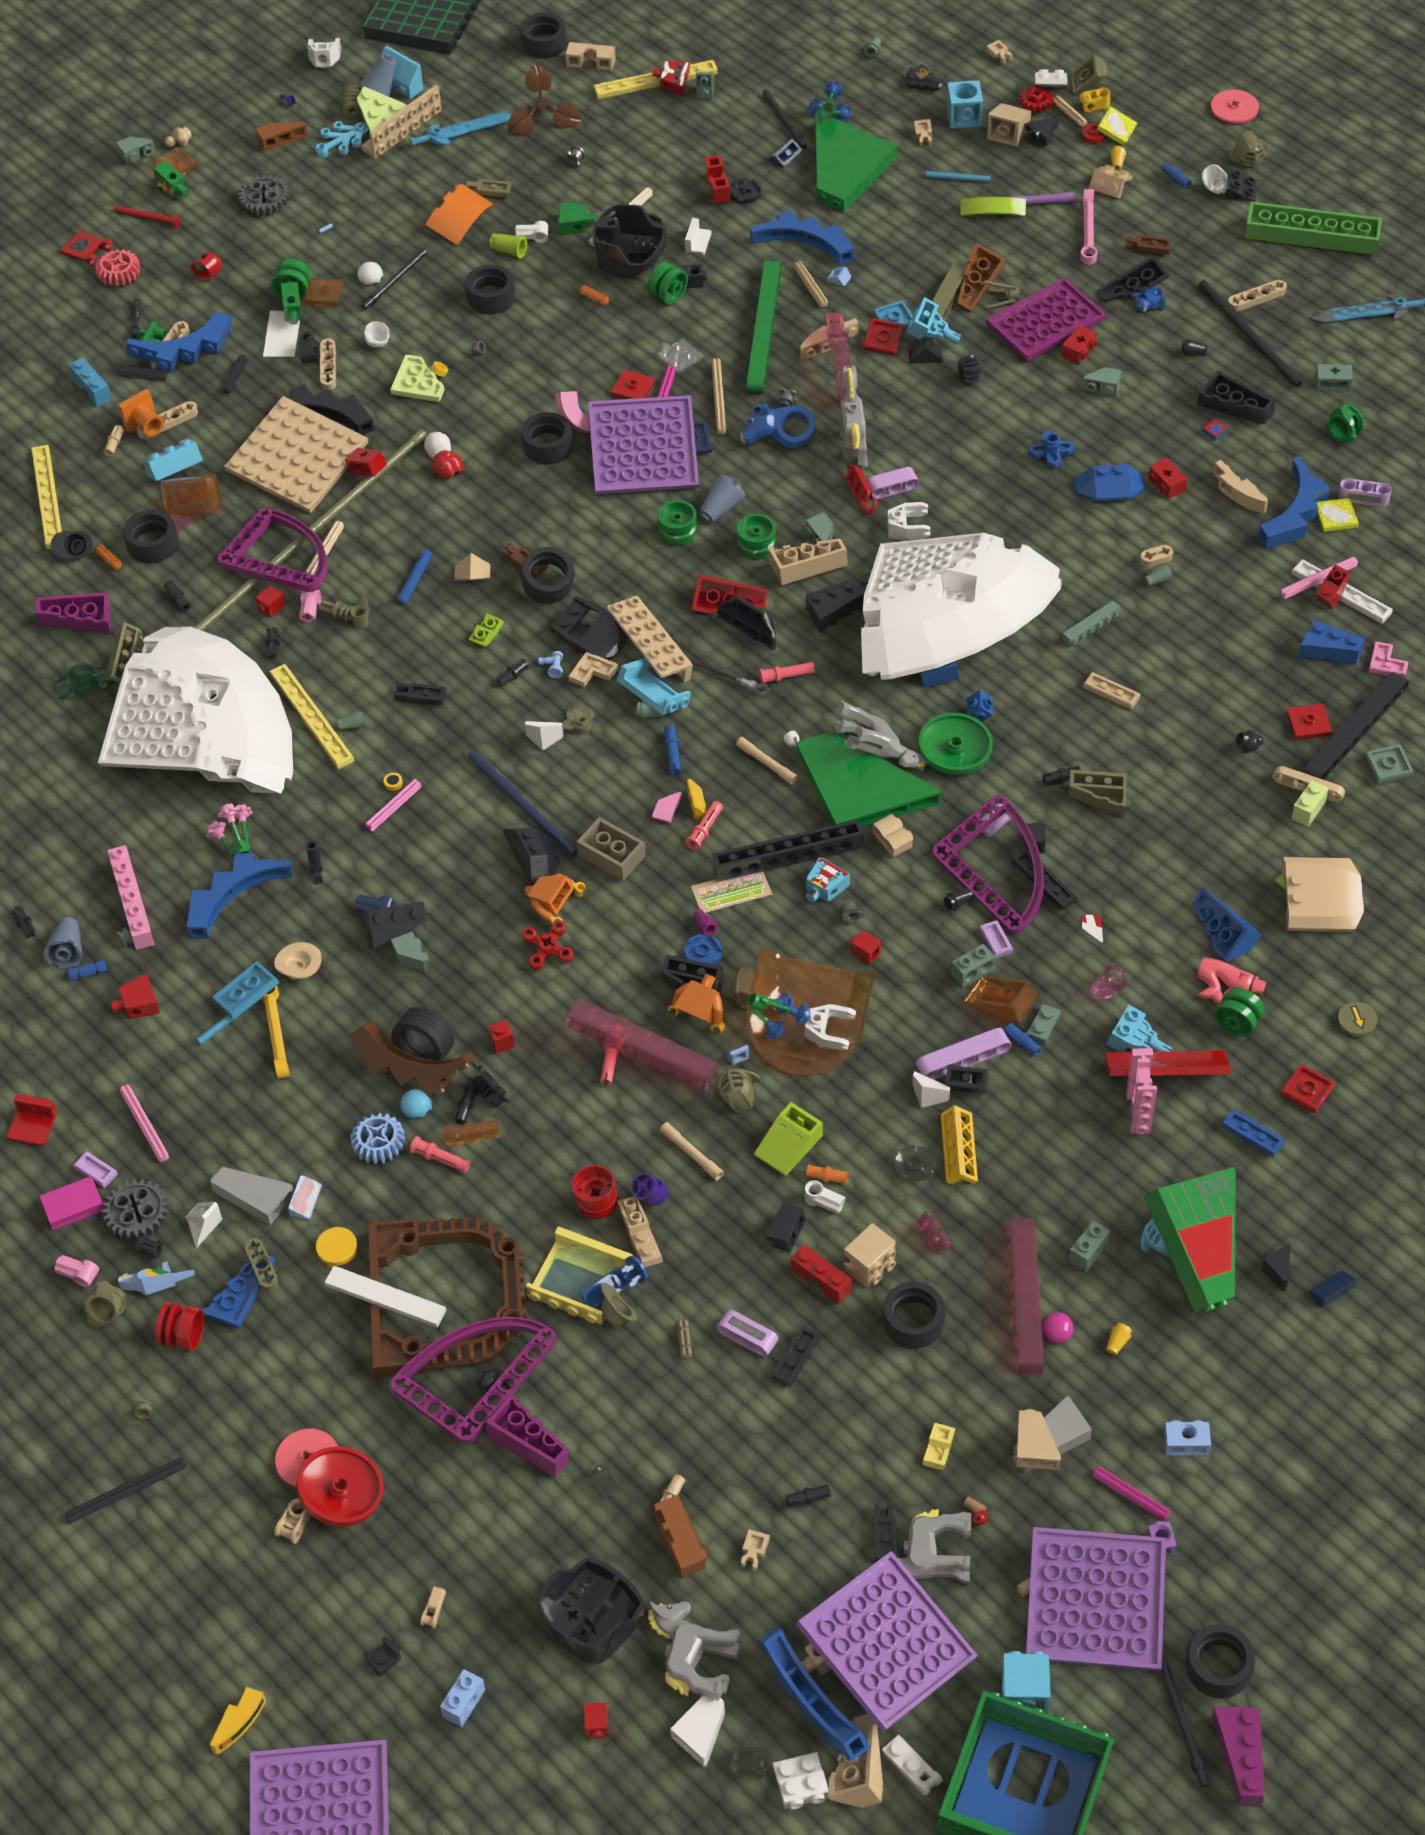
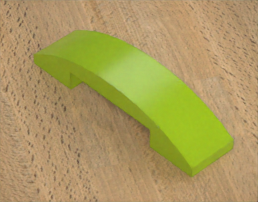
[960,197,1026,216]

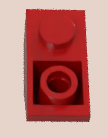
[1315,564,1351,609]

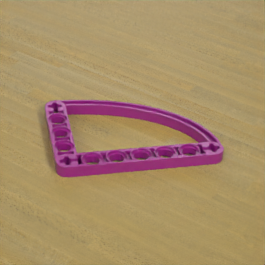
[218,508,328,592]
[933,795,1044,934]
[391,1317,557,1444]

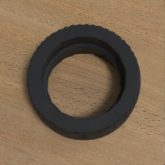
[520,12,567,59]
[465,264,515,314]
[521,412,573,465]
[123,509,178,564]
[521,546,575,604]
[391,1007,455,1060]
[882,1281,945,1349]
[1186,1624,1255,1698]

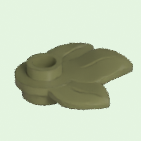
[561,708,594,733]

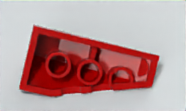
[692,573,769,614]

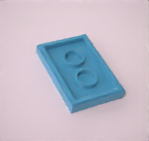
[212,961,279,1019]

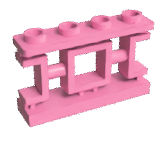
[1126,1048,1157,1135]

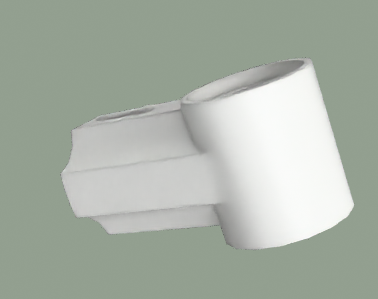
[516,221,548,243]
[804,1180,845,1214]

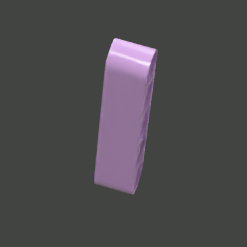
[916,1028,1012,1080]

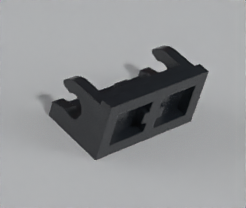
[766,1203,806,1253]

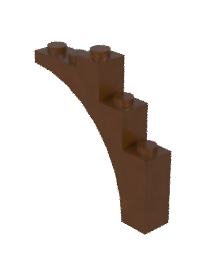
[349,1021,475,1097]

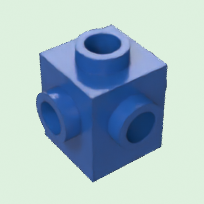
[967,690,993,722]

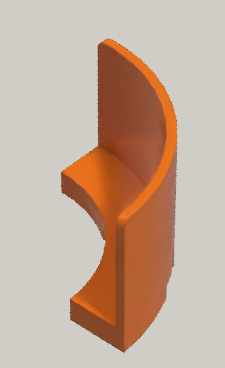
[425,184,493,245]

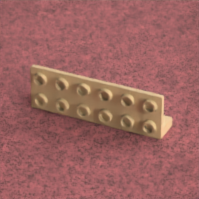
[361,85,442,159]
[607,596,693,682]

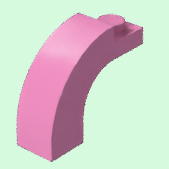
[555,391,591,434]

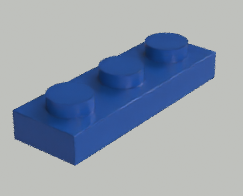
[1222,1109,1285,1158]

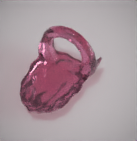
[1091,964,1129,1000]

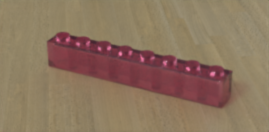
[565,998,719,1091]
[1005,1218,1044,1375]

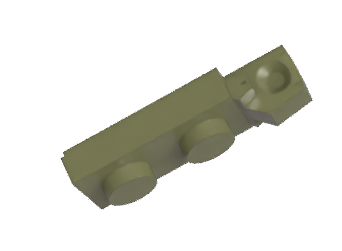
[466,179,511,198]

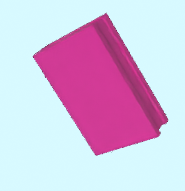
[40,1176,104,1230]

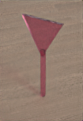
[169,503,226,534]

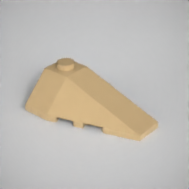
[828,1714,883,1808]

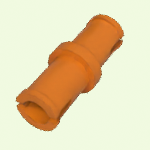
[806,1165,849,1184]

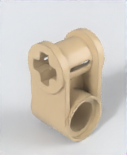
[275,1498,310,1544]

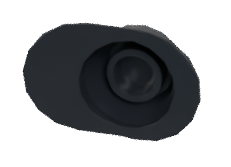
[50,531,93,559]

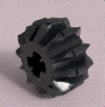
[957,355,981,385]

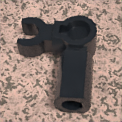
[305,840,323,884]

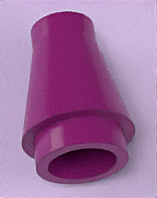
[693,909,717,936]

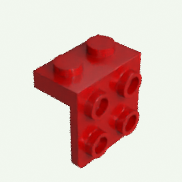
[7,1094,58,1146]

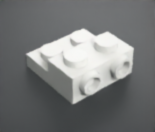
[1034,69,1067,87]
[773,1752,829,1809]

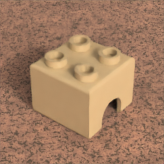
[844,1223,896,1288]

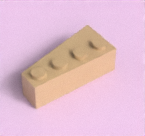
[768,539,848,585]

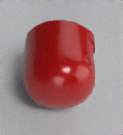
[190,252,222,282]

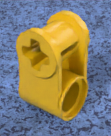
[1079,88,1110,113]

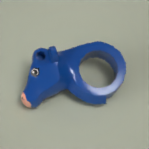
[740,403,816,449]

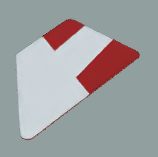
[1081,915,1103,942]

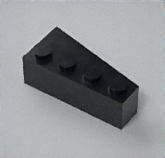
[1198,370,1275,424]

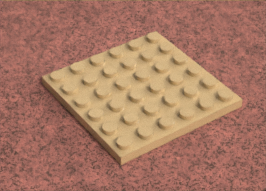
[224,396,368,514]

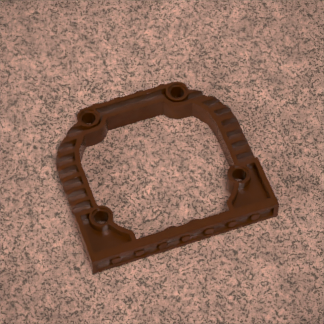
[368,1217,527,1378]

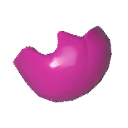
[1042,1312,1073,1344]

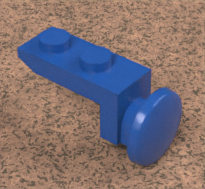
[579,1256,648,1308]

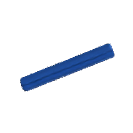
[397,550,432,605]

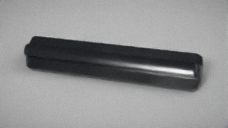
[223,354,248,394]
[118,365,167,381]

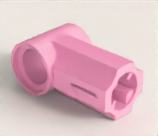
[299,590,321,623]
[54,1255,99,1287]

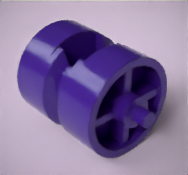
[631,1173,668,1206]

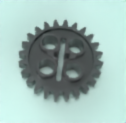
[238,174,291,215]
[102,1179,170,1240]

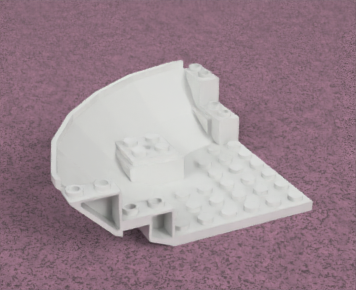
[861,533,1062,680]
[98,626,293,794]

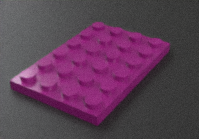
[986,277,1107,361]

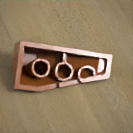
[957,243,1006,312]

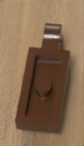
[1125,235,1172,255]
[504,543,548,578]

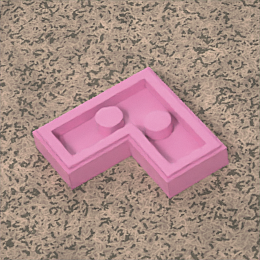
[1369,641,1408,678]

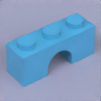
[69,357,112,407]

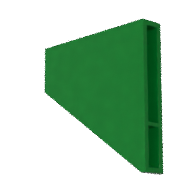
[816,111,897,212]
[796,732,941,828]

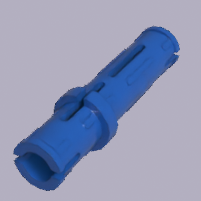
[664,725,682,776]

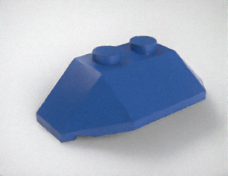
[1074,464,1146,501]

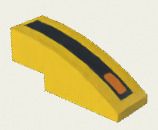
[210,1687,266,1755]

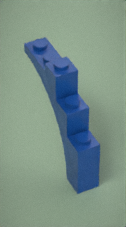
[750,210,854,266]
[126,312,232,373]
[1259,456,1330,549]
[187,853,293,939]
[760,1627,870,1761]

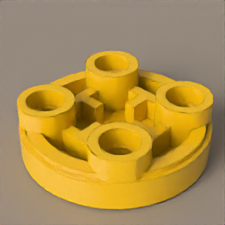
[316,1227,358,1268]

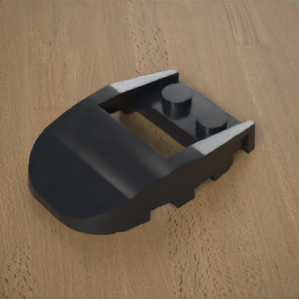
[550,596,627,660]

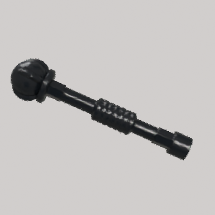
[130,298,141,338]

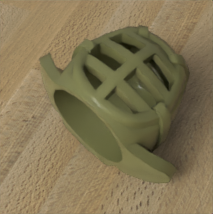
[1228,130,1268,167]
[721,968,771,1010]
[711,1069,760,1114]
[83,1281,126,1328]

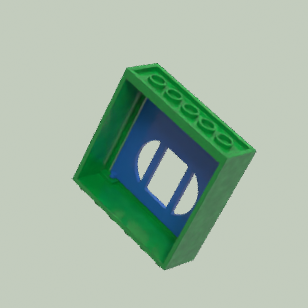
[936,1691,1114,1835]

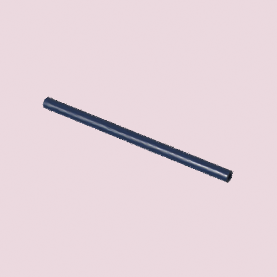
[468,750,578,857]

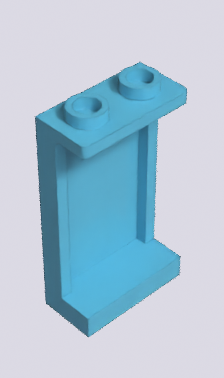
[617,658,691,715]

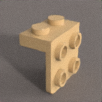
[1089,165,1133,198]

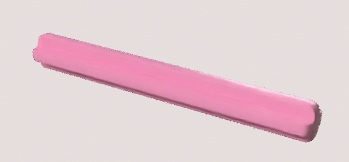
[1280,557,1358,599]
[120,1084,169,1162]

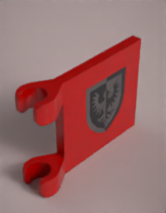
[60,231,114,267]

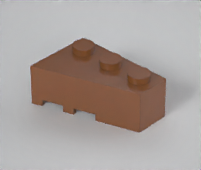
[654,1495,708,1578]

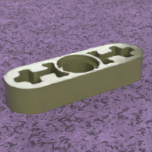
[245,1238,279,1292]

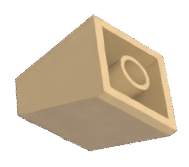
[987,103,1031,147]

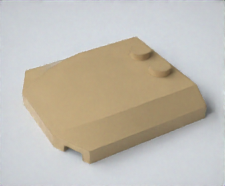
[1282,857,1364,932]

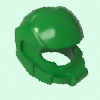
[1328,403,1364,444]

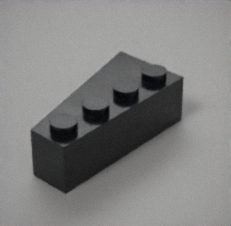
[806,573,871,633]

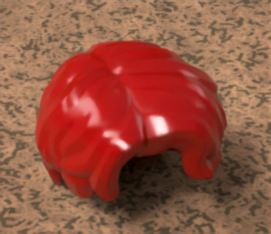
[432,450,463,480]

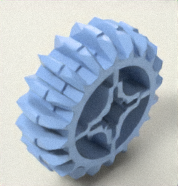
[351,1113,405,1165]

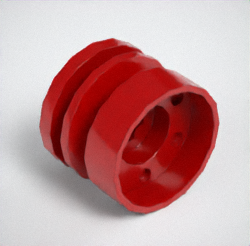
[572,1165,619,1219]
[155,1302,204,1351]

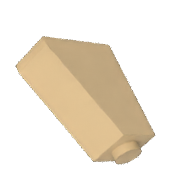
[1016,1409,1061,1470]

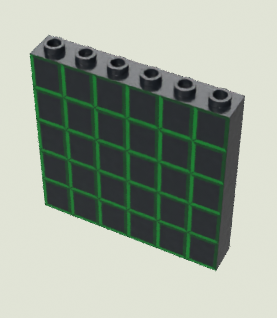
[363,0,482,55]

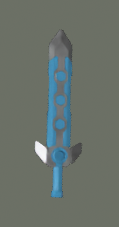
[1312,294,1425,323]

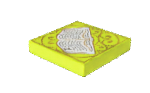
[1097,106,1137,146]
[1317,498,1359,532]

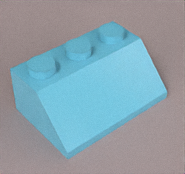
[379,46,423,99]
[144,439,203,481]

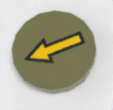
[1337,1002,1378,1038]

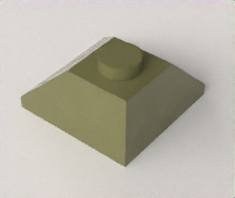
[1071,54,1108,95]

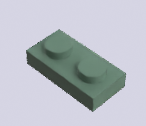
[1028,1004,1061,1044]

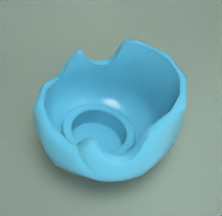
[401,1089,432,1119]

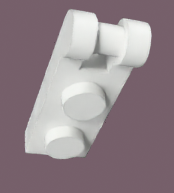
[882,1735,943,1796]

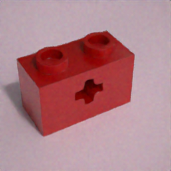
[1061,325,1097,365]
[345,448,387,477]
[1148,458,1187,499]

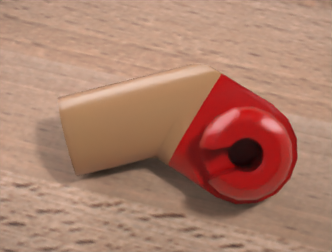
[963,1496,988,1526]

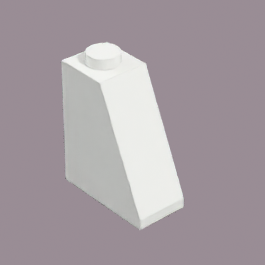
[670,1695,725,1767]

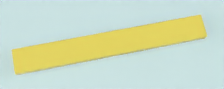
[594,60,718,99]
[31,445,62,550]
[269,664,354,769]

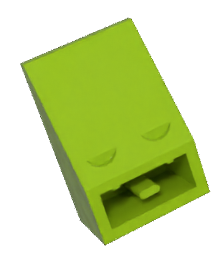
[754,1102,823,1176]

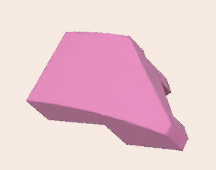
[652,792,683,824]

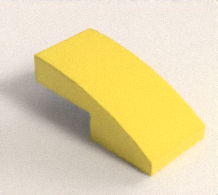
[923,1423,955,1471]

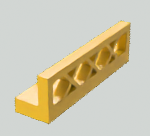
[941,1105,978,1185]

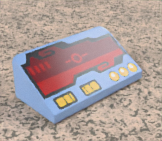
[288,1175,322,1220]

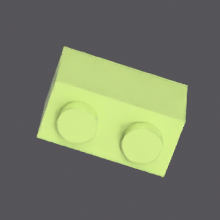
[1292,780,1329,827]

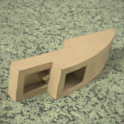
[800,318,859,360]
[1214,460,1268,514]
[617,1196,663,1267]

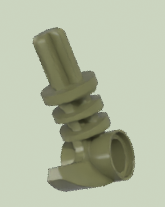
[319,595,369,629]

